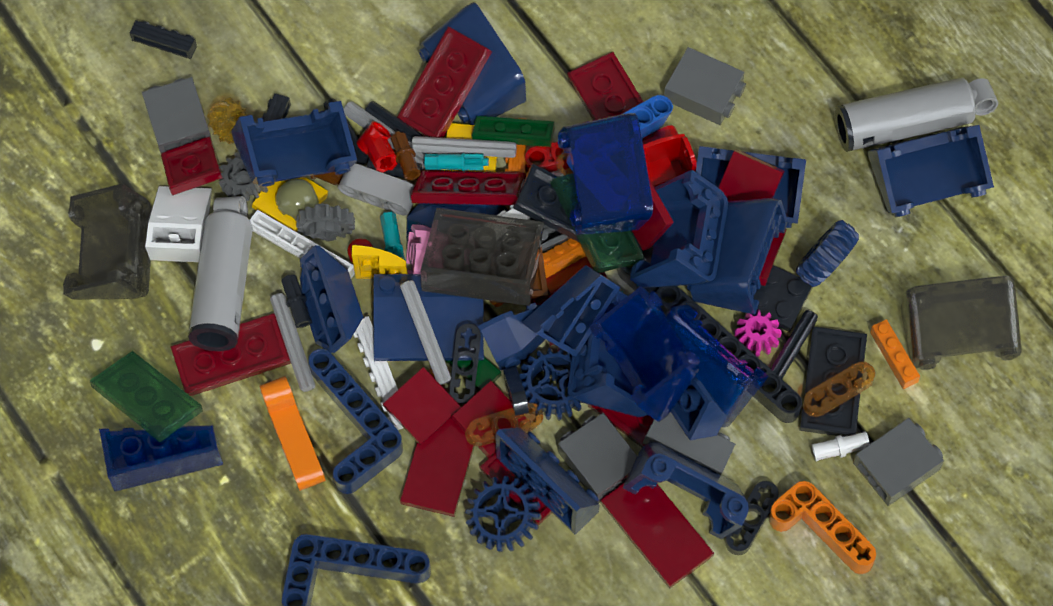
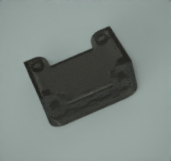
[63,183,152,300]
[900,276,1022,370]

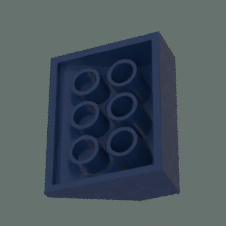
[374,274,484,361]
[496,428,600,535]

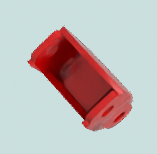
[625,133,697,187]

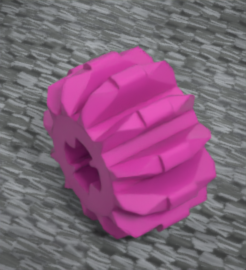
[734,309,781,357]

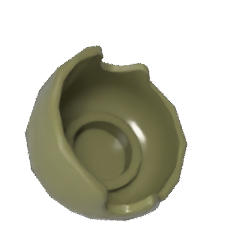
[275,179,319,220]

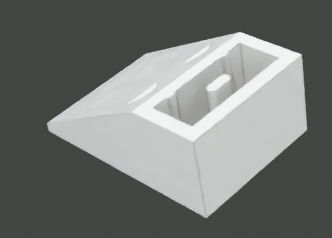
[145,186,212,262]

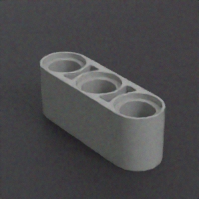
[338,164,415,216]

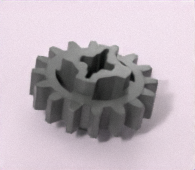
[219,152,268,201]
[296,203,355,241]

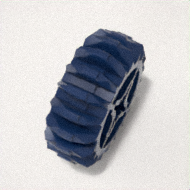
[796,220,859,287]
[519,347,581,421]
[465,476,541,552]

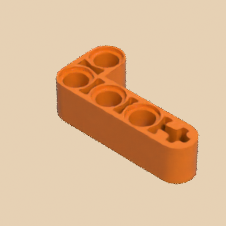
[259,376,326,491]
[769,481,876,574]

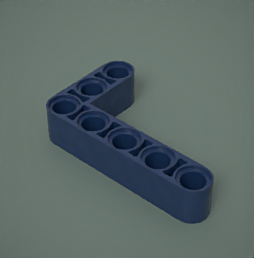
[308,349,403,494]
[282,534,431,606]

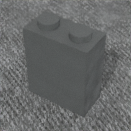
[664,47,746,126]
[142,77,211,153]
[558,413,637,503]
[853,418,944,506]

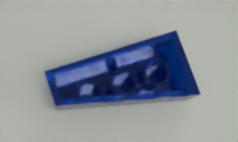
[99,426,223,492]

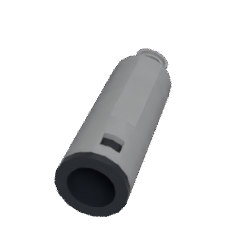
[835,78,998,152]
[188,196,253,351]

